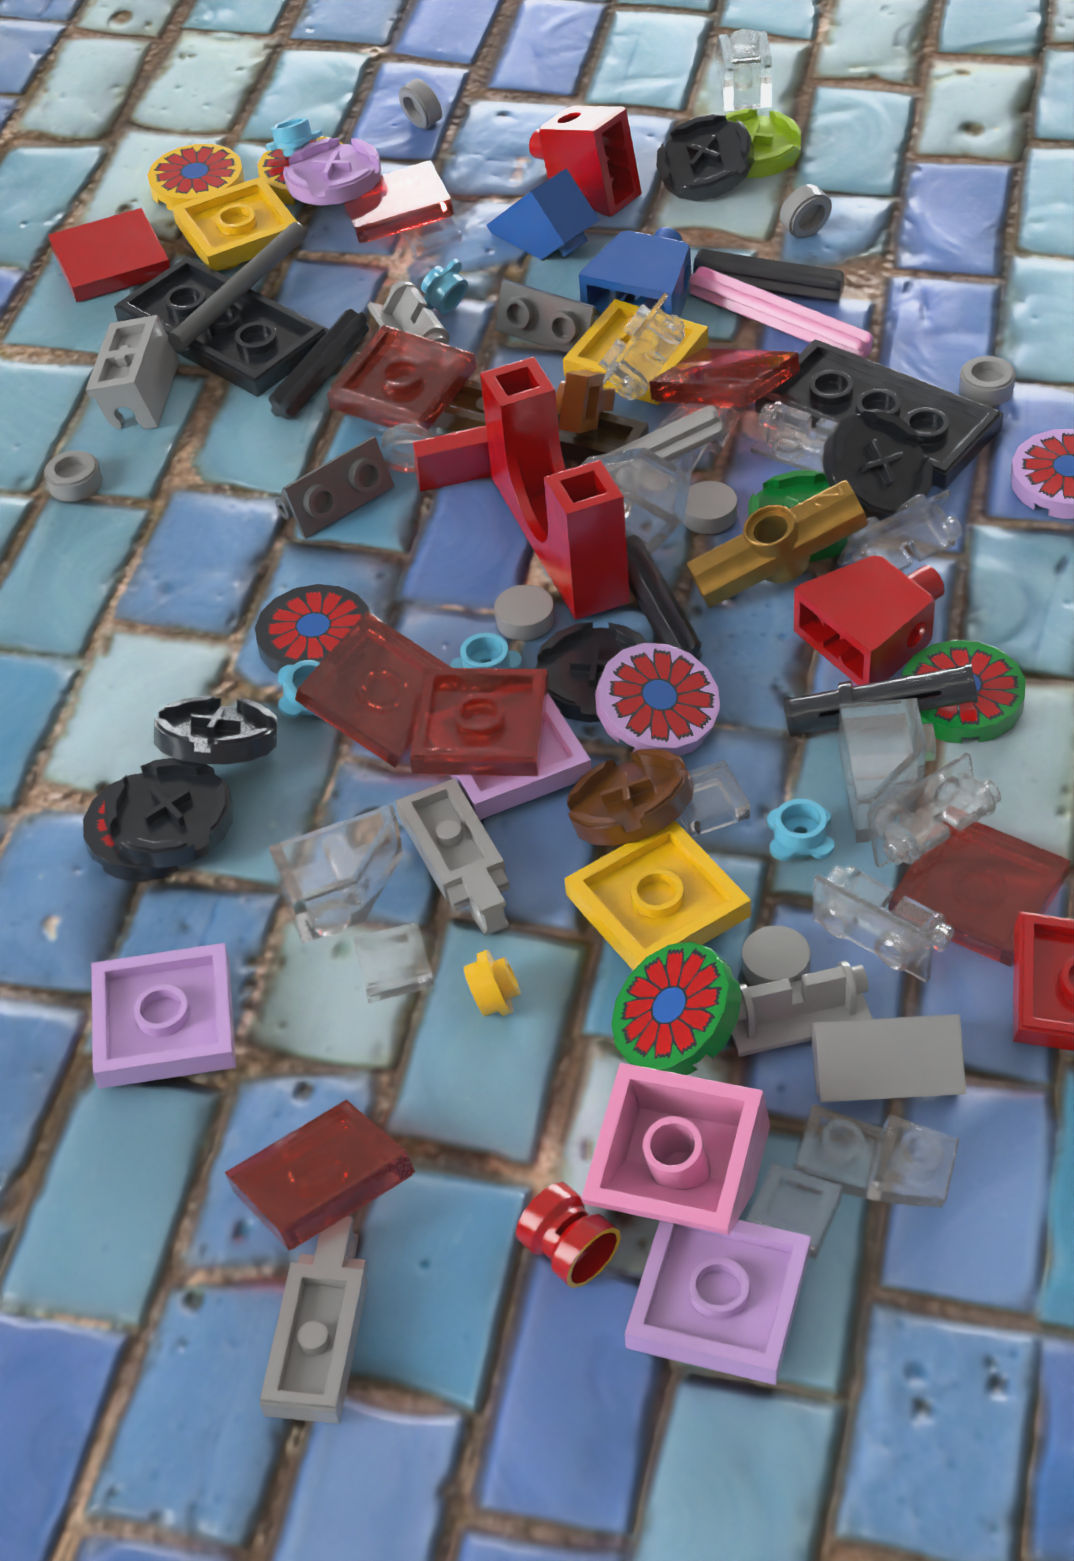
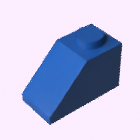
[486,168,600,260]

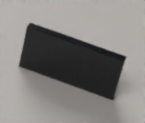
[114,256,329,397]
[755,339,1003,490]

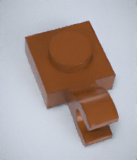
[556,370,616,433]

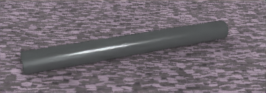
[168,222,307,351]

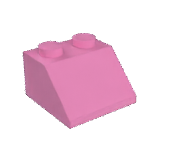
[581,1063,770,1235]

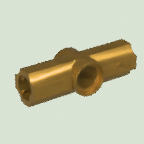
[686,480,869,608]

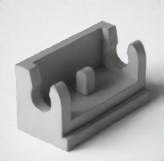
[85,315,180,430]
[810,1014,966,1102]

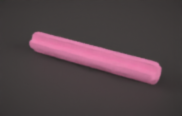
[689,266,873,358]

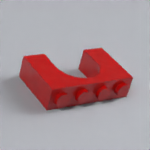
[480,357,630,620]

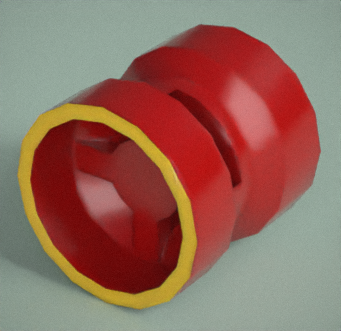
[515,1182,621,1288]

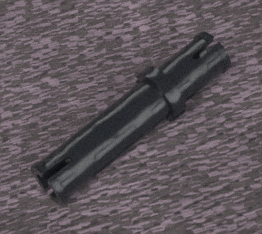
[783,663,979,737]

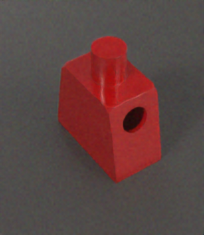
[529,106,642,217]
[794,555,945,685]

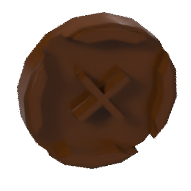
[567,749,694,846]

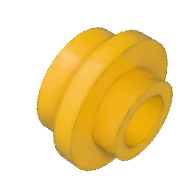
[464,949,521,1017]

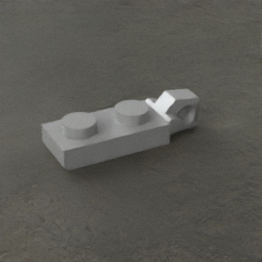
[395,778,510,936]
[260,1214,368,1424]

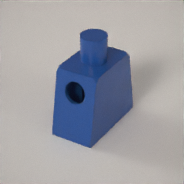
[579,227,691,318]

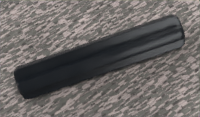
[693,249,845,302]
[269,309,369,420]
[626,535,702,660]

